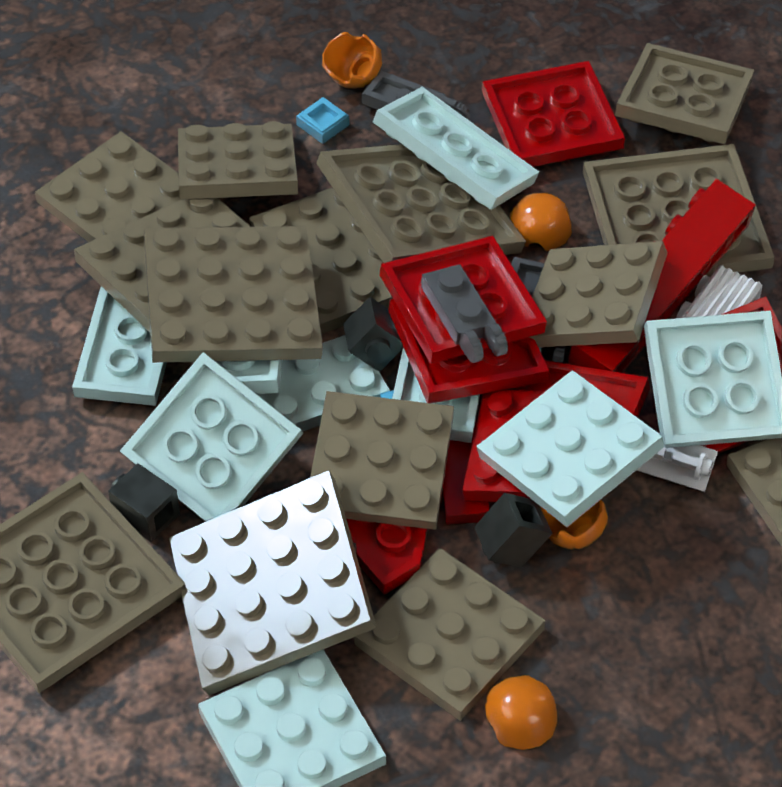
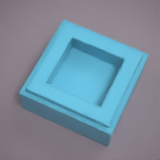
[296,97,350,144]

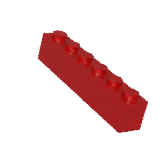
[568,178,756,373]

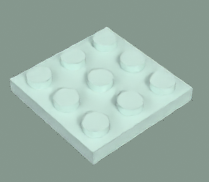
[643,311,782,448]
[120,352,303,522]
[476,370,664,527]
[198,650,386,787]

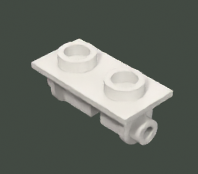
[636,433,718,492]

